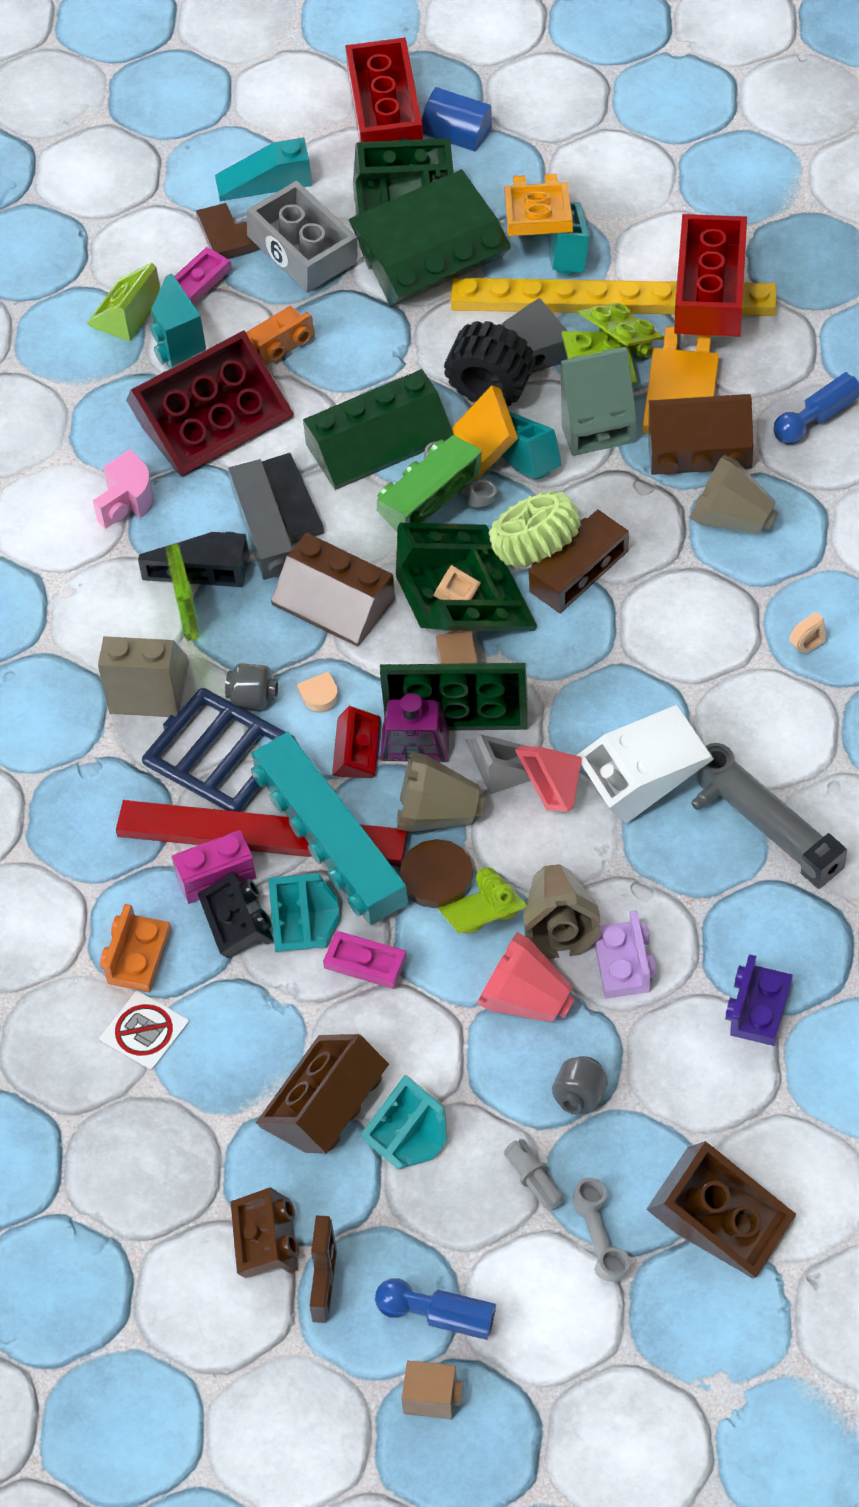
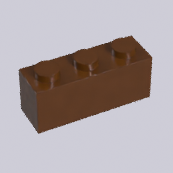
[529,509,629,614]

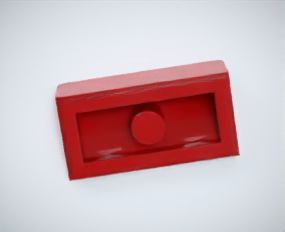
[332,705,380,778]

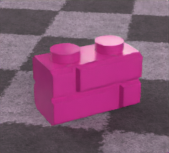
[171,830,256,904]

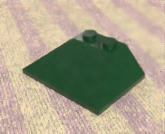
[353,138,454,270]
[396,522,537,631]

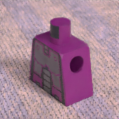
[380,694,450,762]

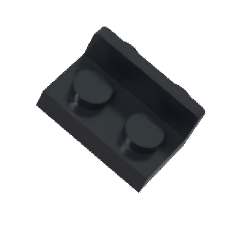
[197,872,274,958]

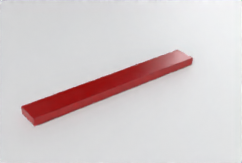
[116,800,408,867]

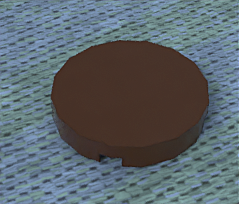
[399,839,473,908]

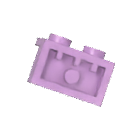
[594,910,656,999]

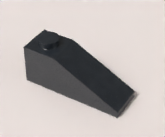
[138,532,249,587]

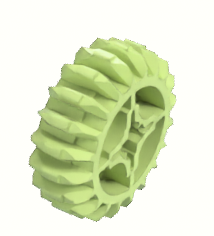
[489,491,581,567]

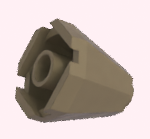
[690,454,779,534]
[397,752,485,832]
[523,864,601,959]

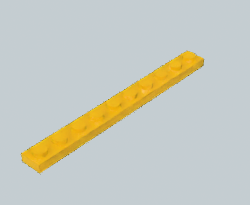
[451,278,776,316]

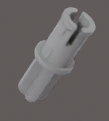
[504,1139,564,1211]

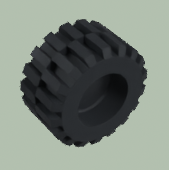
[444,321,535,407]

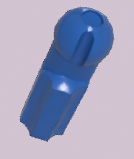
[773,372,859,444]
[375,1278,496,1340]

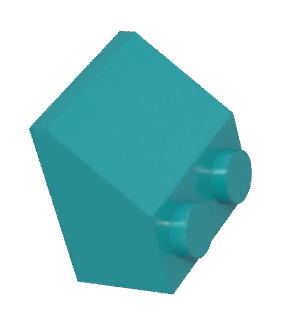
[150,274,206,369]

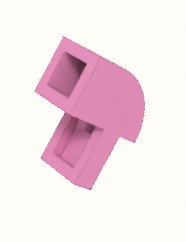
[93,449,153,529]

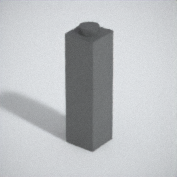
[228,459,293,580]

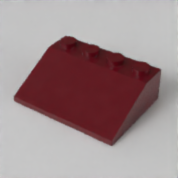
[126,330,294,477]

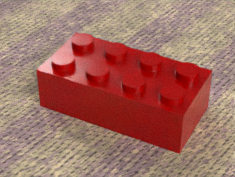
[345,37,423,142]
[674,214,747,337]

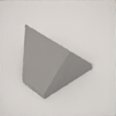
[465,734,531,794]

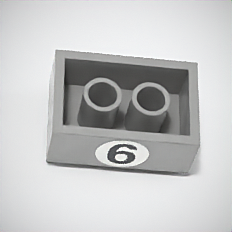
[247,180,358,293]

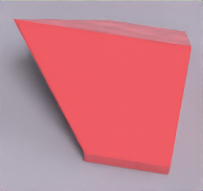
[515,746,582,812]

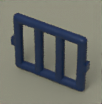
[142,688,296,812]

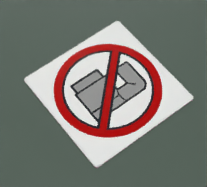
[99,991,189,1070]

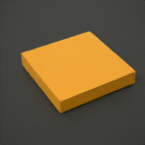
[452,385,518,480]

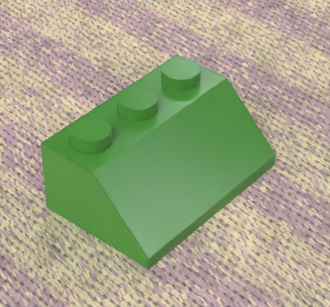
[376,435,482,532]

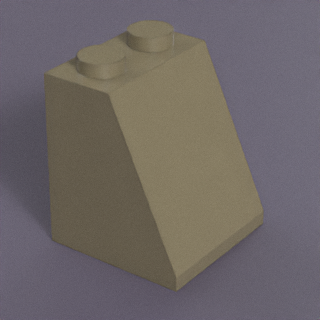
[98,636,189,717]

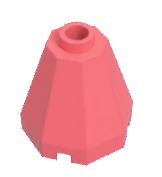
[477,932,575,1023]

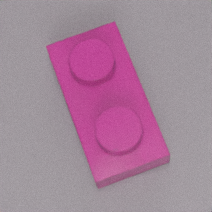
[174,247,232,305]
[323,930,407,989]

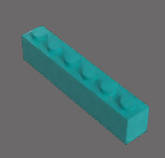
[251,732,408,925]

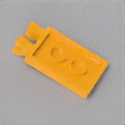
[504,173,573,236]
[642,326,719,434]

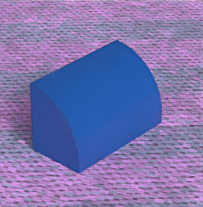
[421,87,492,152]

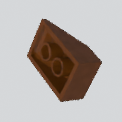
[646,1141,796,1278]

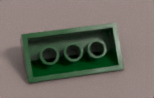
[303,369,454,490]

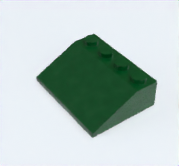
[349,169,511,307]
[380,663,528,731]

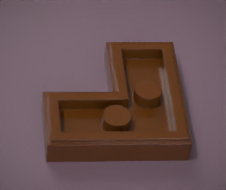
[196,203,261,258]
[309,1215,337,1323]

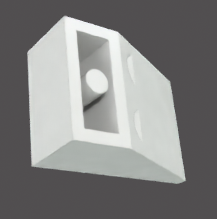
[576,705,714,824]

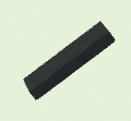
[262,453,324,543]

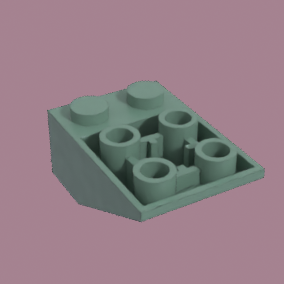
[560,347,637,456]

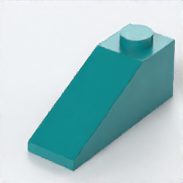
[215,137,312,201]
[549,202,590,275]
[502,411,562,479]

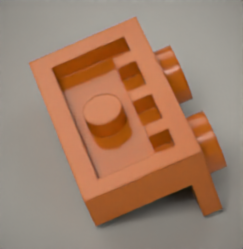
[246,305,315,366]
[100,904,172,993]

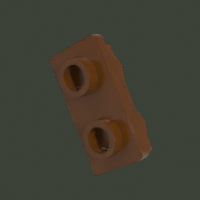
[230,1187,299,1278]

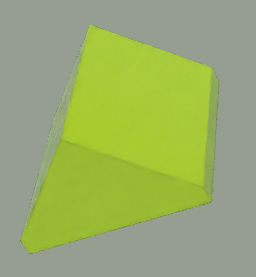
[86,262,160,341]

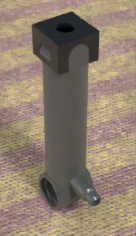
[691,743,847,889]

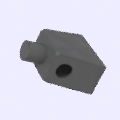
[501,298,567,373]

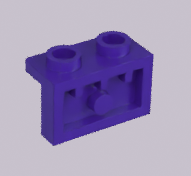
[725,954,793,1046]

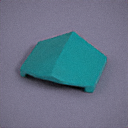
[268,873,340,952]
[359,1075,447,1169]

